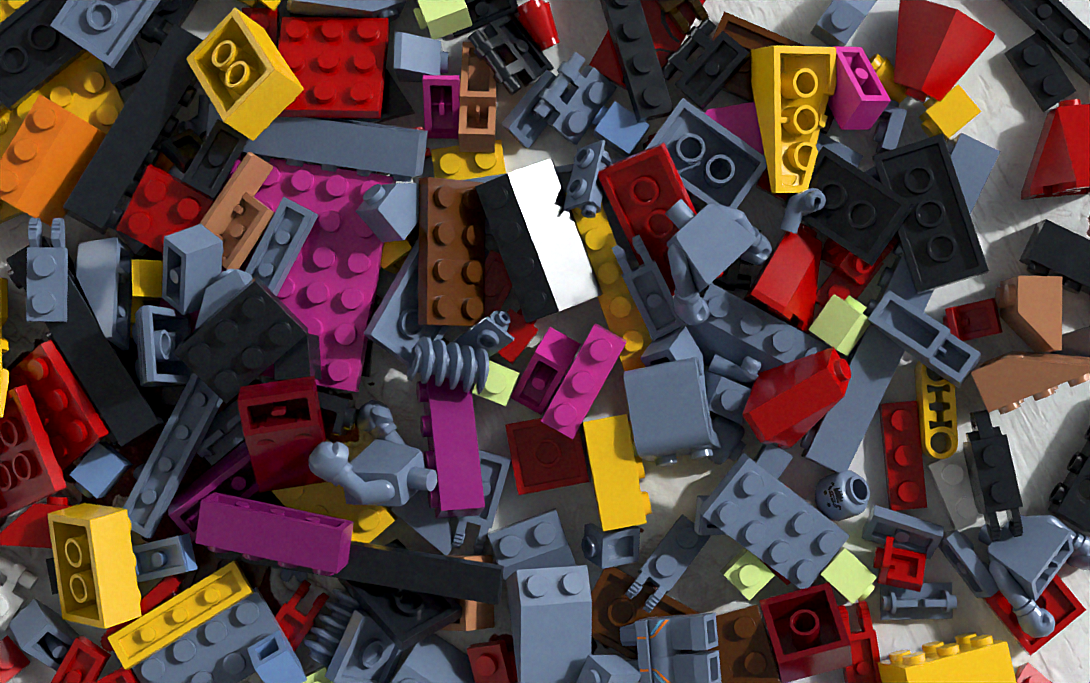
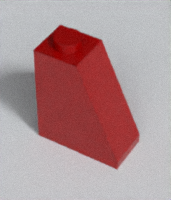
[894,0,995,103]
[1021,99,1090,200]
[743,223,822,334]
[742,347,851,449]

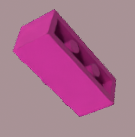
[541,323,627,439]

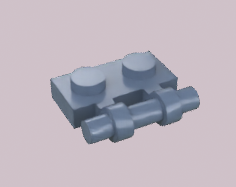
[533,52,617,145]

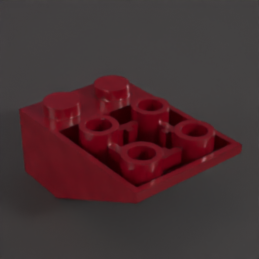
[237,376,327,492]

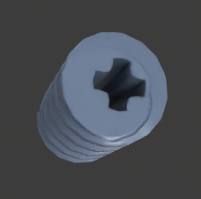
[407,336,489,395]
[304,588,366,667]

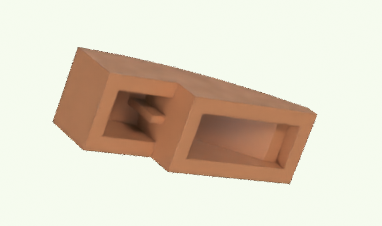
[458,42,498,153]

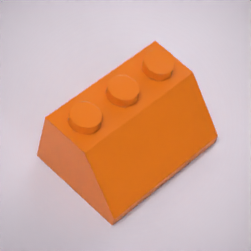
[0,94,107,226]

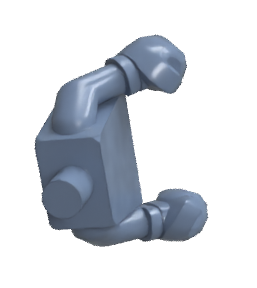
[665,199,772,325]
[308,400,437,506]
[978,515,1090,638]

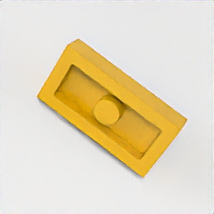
[431,139,506,180]

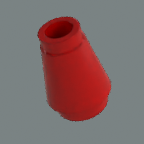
[517,0,560,51]

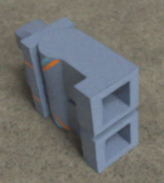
[620,612,722,683]

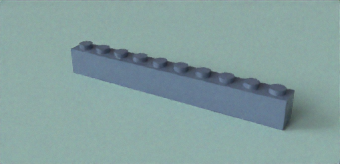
[800,133,1001,473]

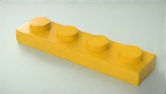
[107,561,255,670]

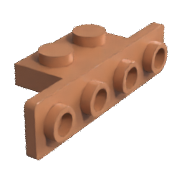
[199,152,275,269]

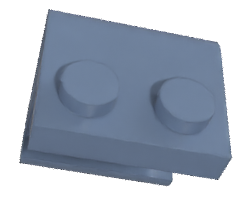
[624,357,722,467]

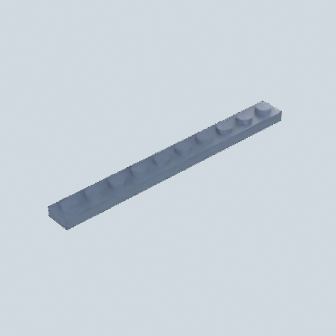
[123,196,318,538]

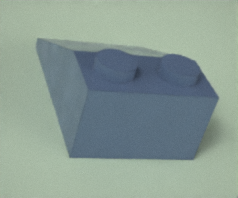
[645,98,767,209]
[132,305,193,387]
[506,565,592,683]

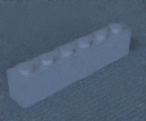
[206,103,428,182]

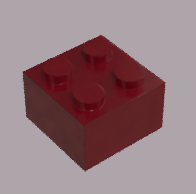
[759,582,853,683]

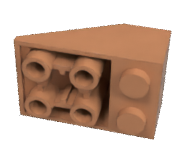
[971,351,1090,415]

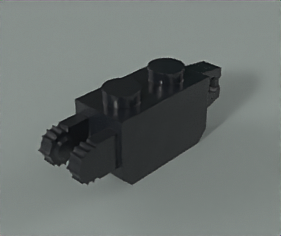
[963,409,1023,542]

